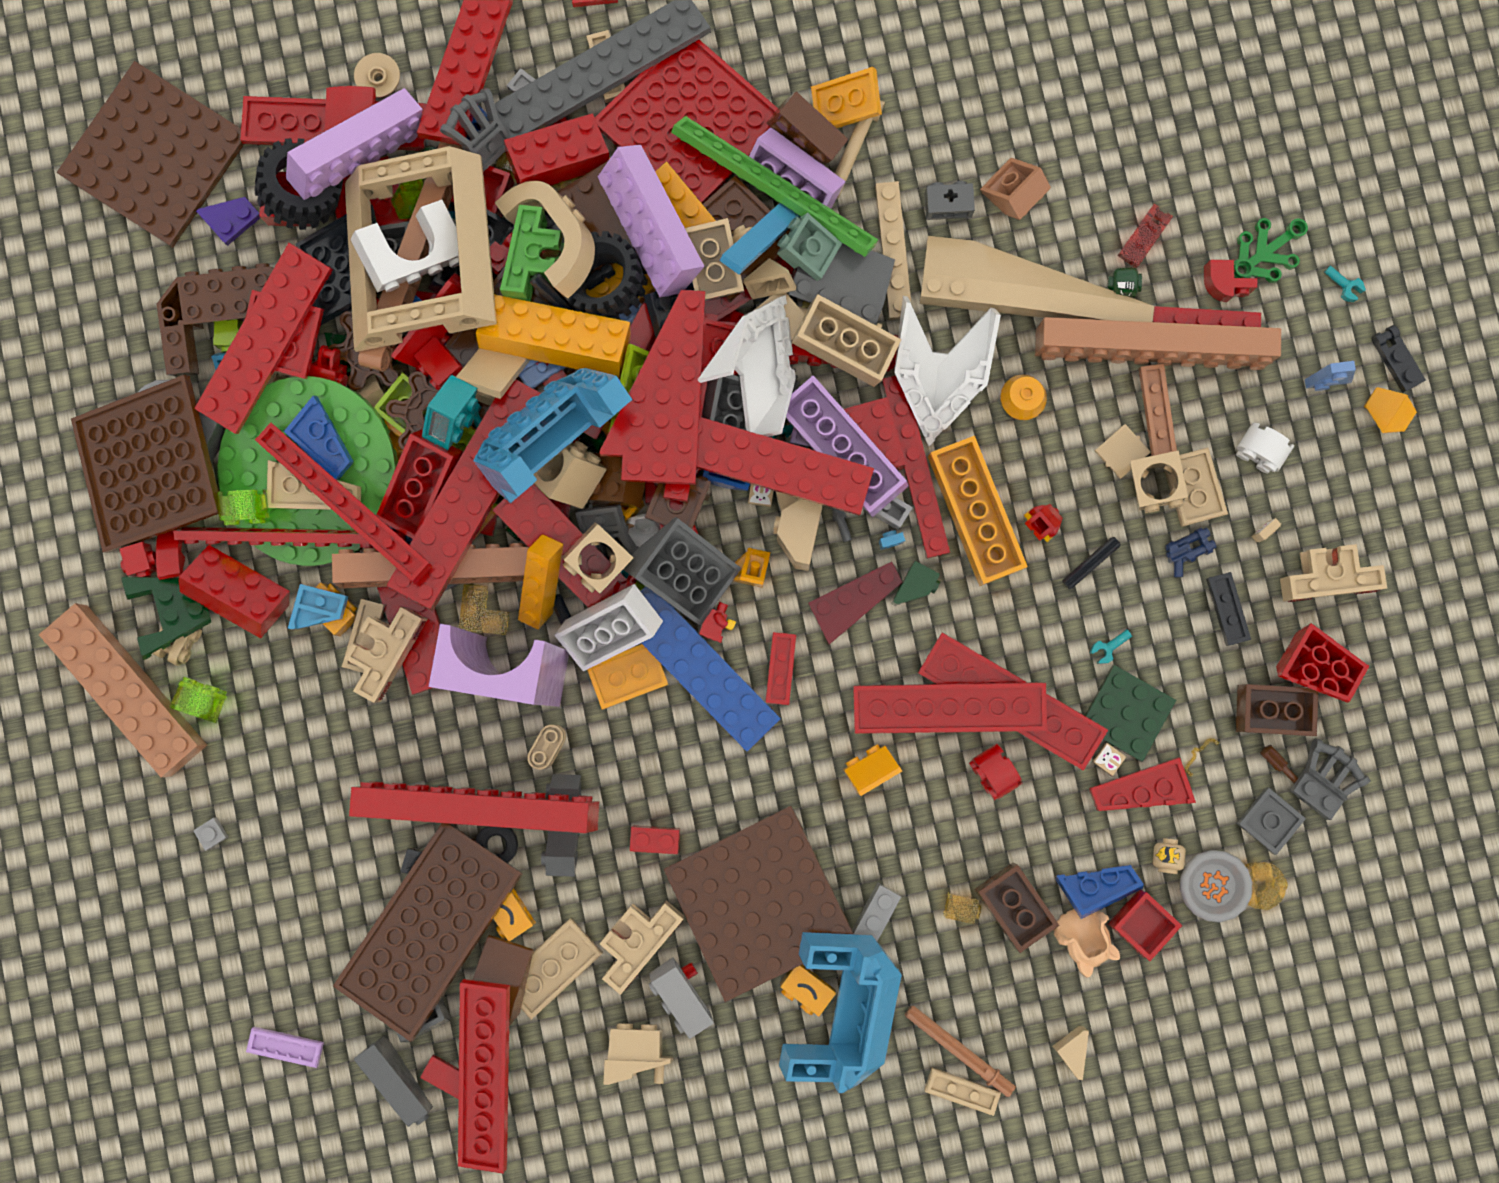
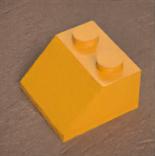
[843,744,902,796]

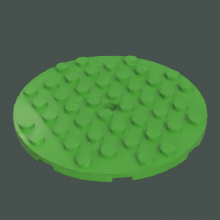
[218,376,398,566]

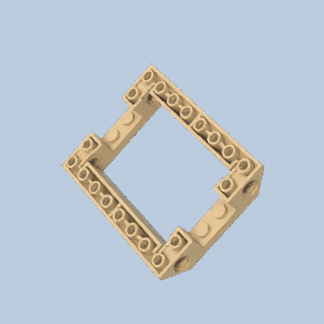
[345,146,497,352]

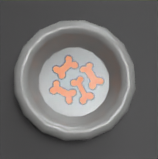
[1180,850,1253,922]

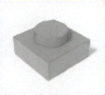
[507,68,536,93]
[193,817,228,851]

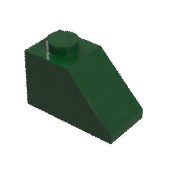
[891,561,941,606]

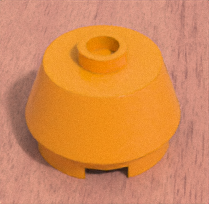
[1000,375,1047,420]

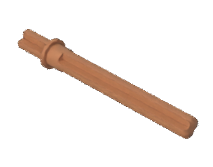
[905,1006,1016,1097]

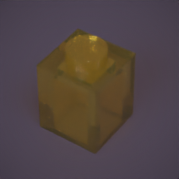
[943,892,981,924]

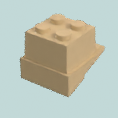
[603,1023,674,1085]

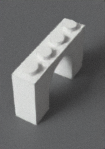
[350,200,459,292]

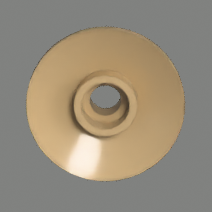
[354,53,400,98]

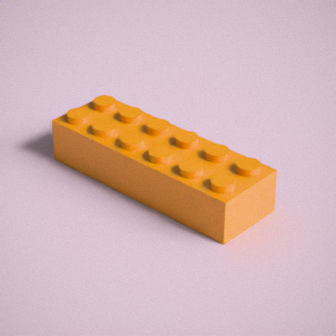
[476,294,631,378]
[928,435,1028,587]

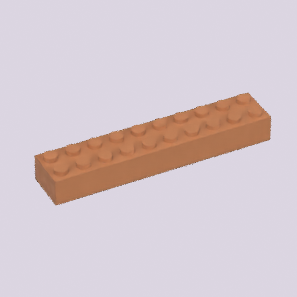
[1035,317,1281,370]

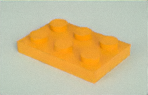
[811,67,882,128]
[587,644,669,710]

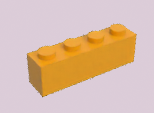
[518,534,563,630]

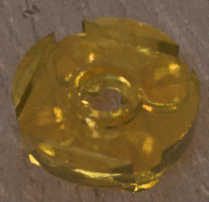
[1245,861,1288,910]

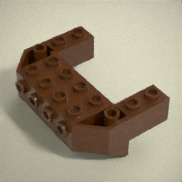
[156,263,315,377]

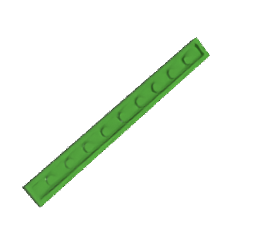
[671,116,878,257]

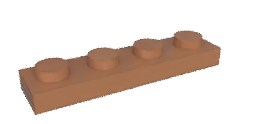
[1139,364,1177,456]

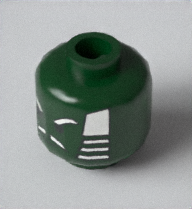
[1108,268,1142,298]

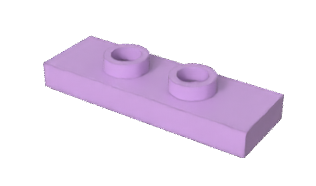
[246,1027,324,1068]

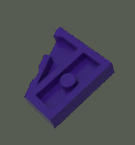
[196,197,260,246]

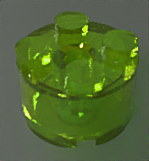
[217,489,269,525]
[169,677,227,723]

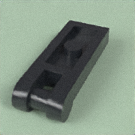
[1371,325,1426,393]

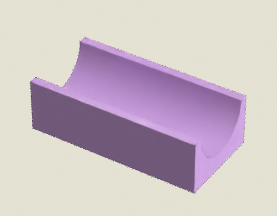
[429,624,569,707]

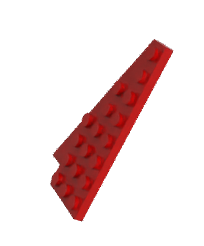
[600,290,705,485]

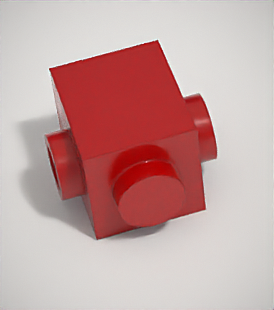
[119,542,157,577]

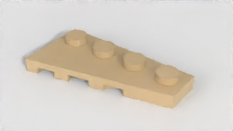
[267,460,361,510]

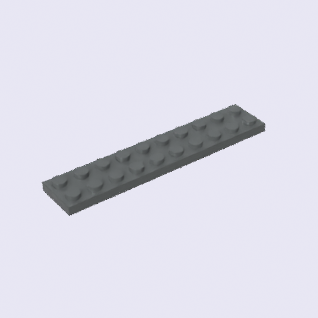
[495,0,711,138]

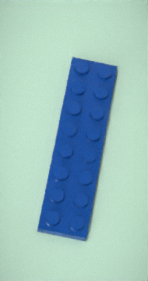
[640,587,781,751]

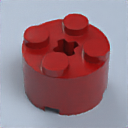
[969,743,1023,801]

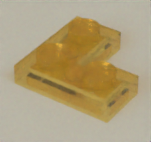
[459,584,509,635]

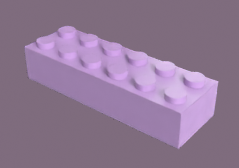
[286,88,423,200]
[598,145,705,297]
[786,376,909,517]

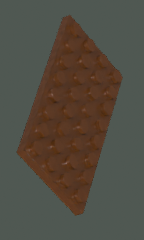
[333,823,523,1042]

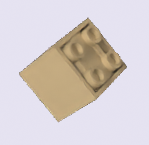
[533,440,607,509]
[1130,450,1188,513]
[562,522,633,593]

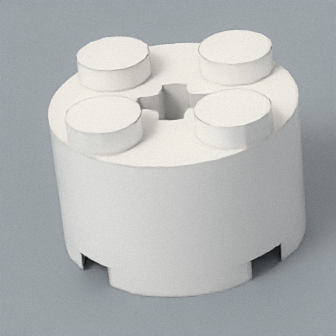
[1236,423,1294,474]

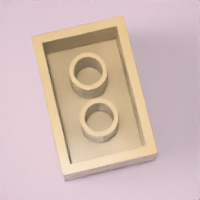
[685,218,744,301]

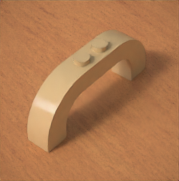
[495,181,595,298]

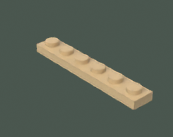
[875,181,912,320]

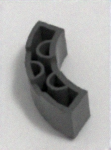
[541,774,581,877]

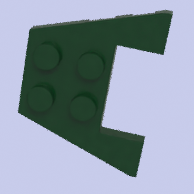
[121,577,211,660]

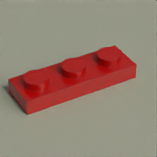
[766,632,796,705]

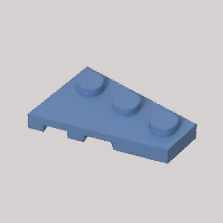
[1305,361,1356,391]

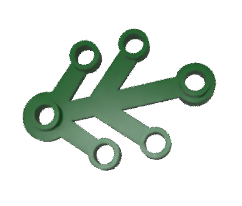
[1234,218,1308,283]

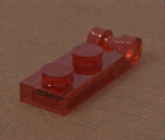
[1117,203,1173,268]

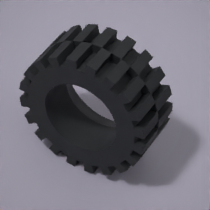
[254,138,343,230]
[562,231,648,320]

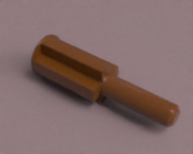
[1260,745,1298,783]

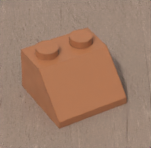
[980,158,1051,220]

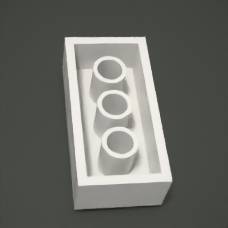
[554,584,663,671]

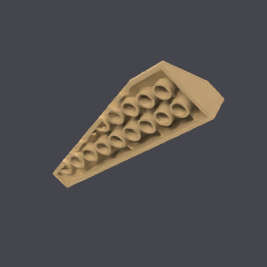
[919,236,1154,322]

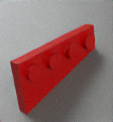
[1089,757,1196,811]

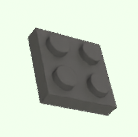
[1236,787,1306,855]

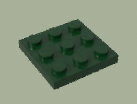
[1085,665,1177,762]

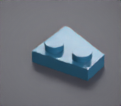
[288,584,348,630]

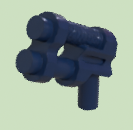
[1165,528,1217,578]

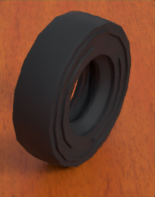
[476,826,518,863]

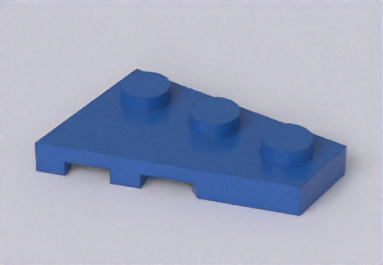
[284,396,354,480]
[1055,865,1144,919]

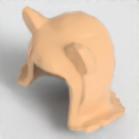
[1054,909,1120,978]

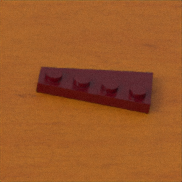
[808,561,902,645]

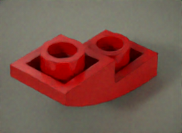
[156,528,185,580]

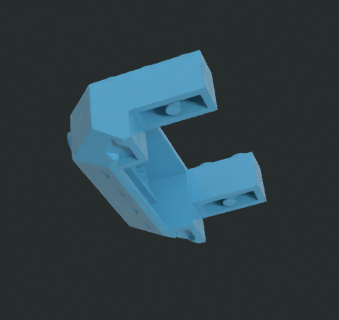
[473,368,632,503]
[779,932,902,1093]

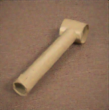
[835,100,885,199]

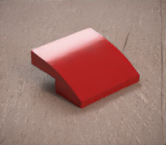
[324,86,376,132]

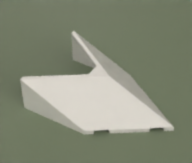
[698,295,796,437]
[894,296,1001,446]

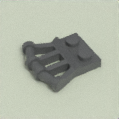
[440,88,511,171]
[575,504,639,561]
[1290,738,1371,820]

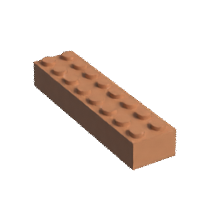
[332,543,529,589]
[39,603,207,778]

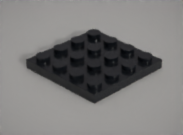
[296,204,382,326]

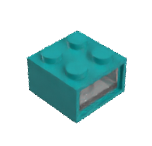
[422,375,478,450]

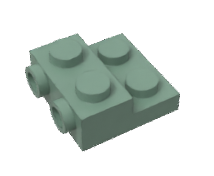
[777,213,842,281]

